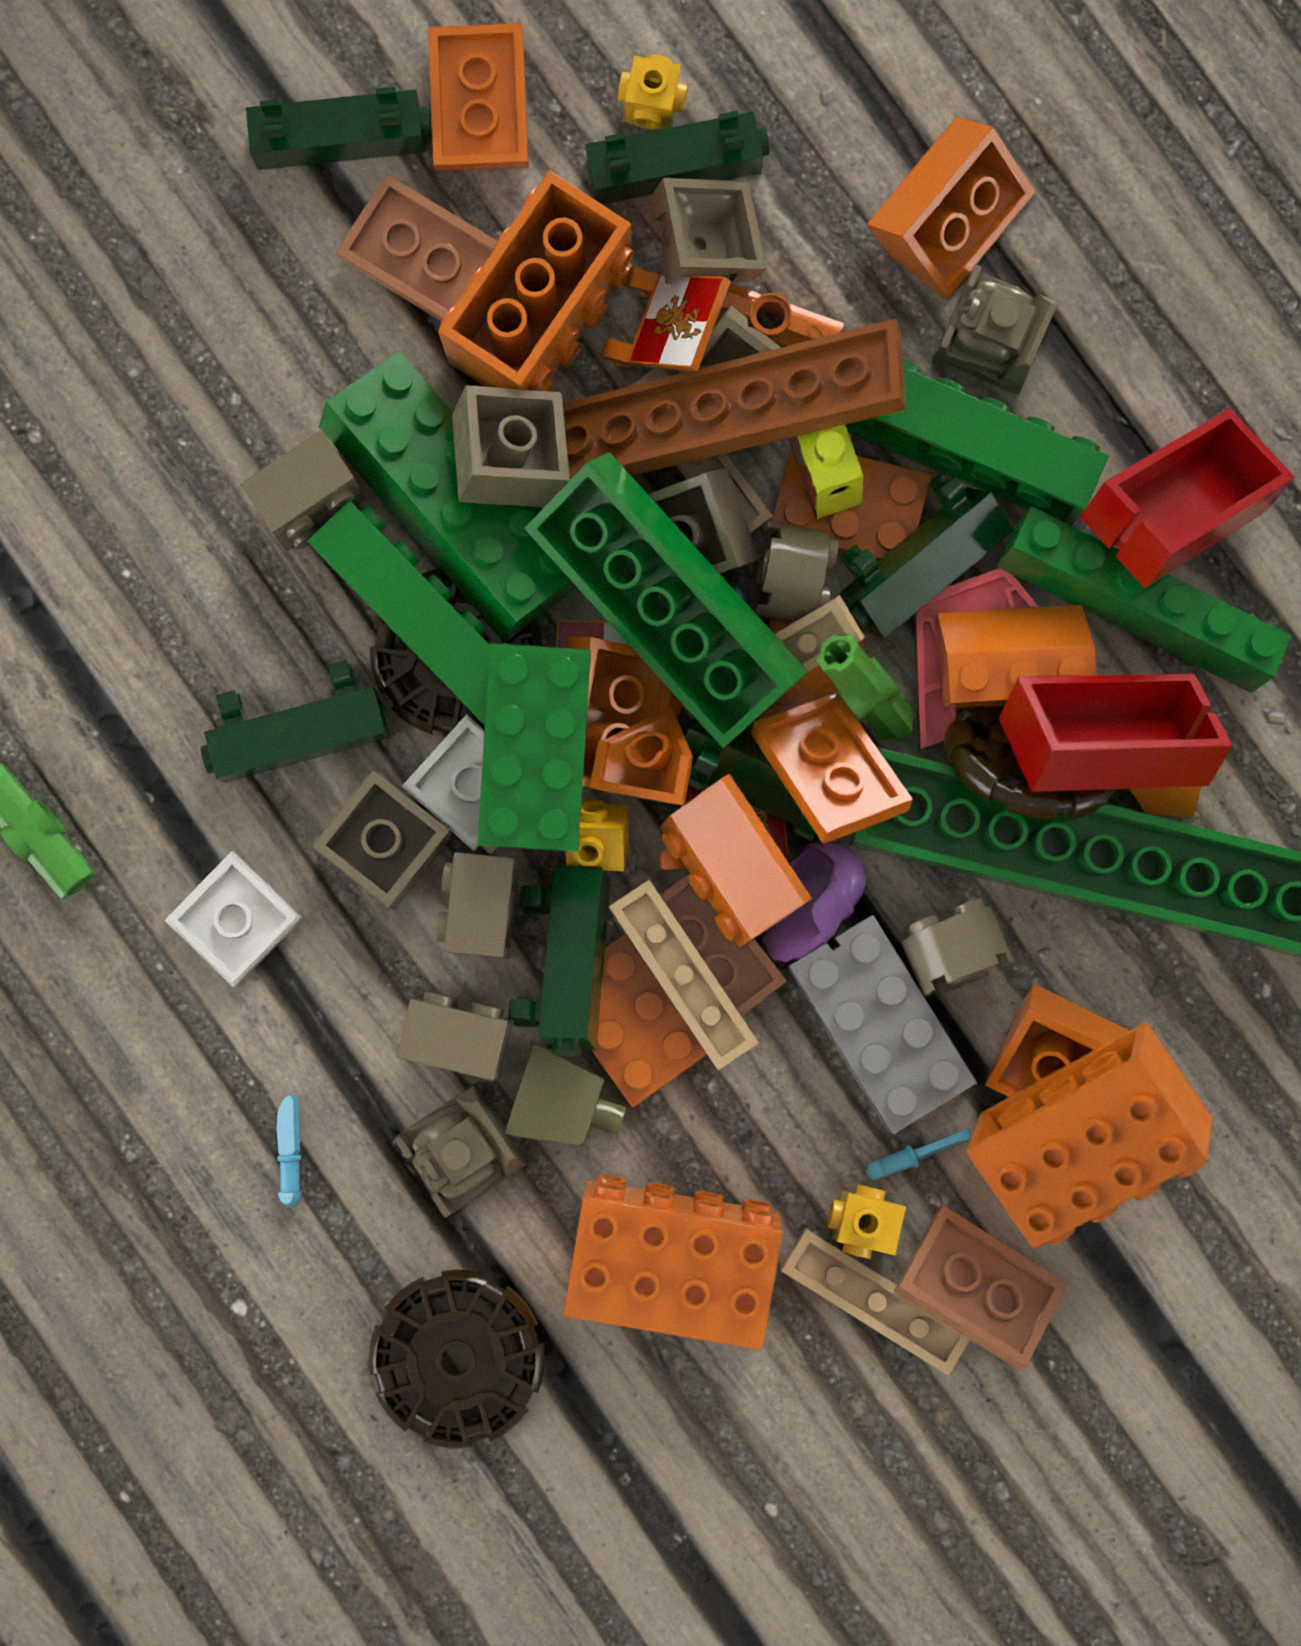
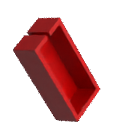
[1080,408,1295,588]
[999,674,1232,792]

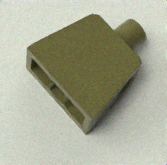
[504,1043,626,1146]

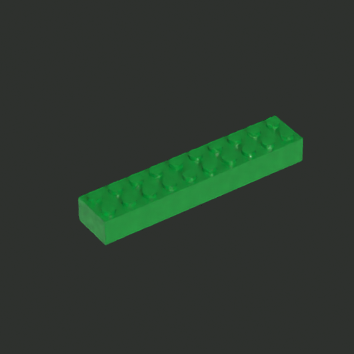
[849,747,1301,958]

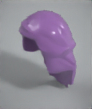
[761,839,866,962]

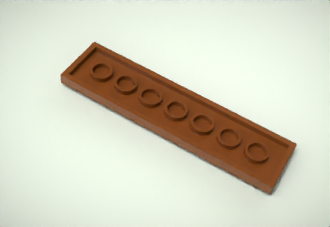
[563,318,906,480]

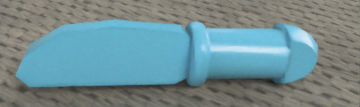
[276,1095,302,1208]
[866,1129,972,1181]

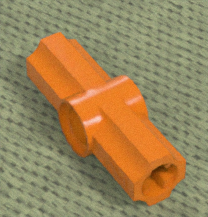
[716,283,844,347]

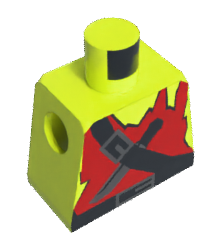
[787,425,864,520]

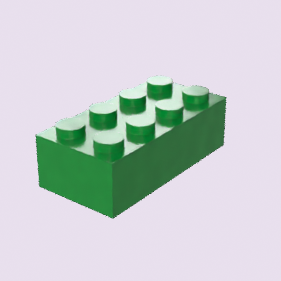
[477,643,591,852]

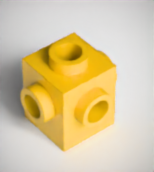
[618,54,688,130]
[566,800,630,872]
[827,1184,906,1259]

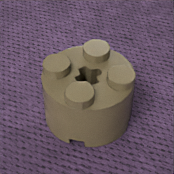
[749,520,838,624]
[901,898,1014,998]

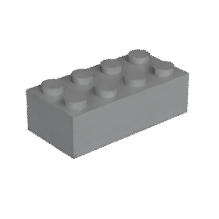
[786,915,977,1135]

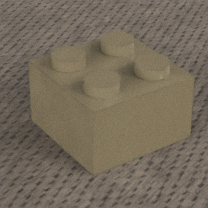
[452,385,570,507]
[240,430,366,551]
[648,467,759,574]
[312,770,454,910]
[437,852,519,959]
[396,992,513,1081]

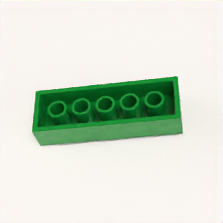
[319,351,577,643]
[845,360,1109,526]
[524,452,808,748]

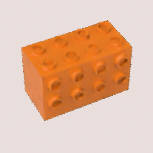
[438,170,635,392]
[966,1021,1213,1249]
[563,1174,783,1350]

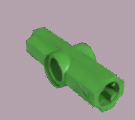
[816,634,917,741]
[0,763,96,900]

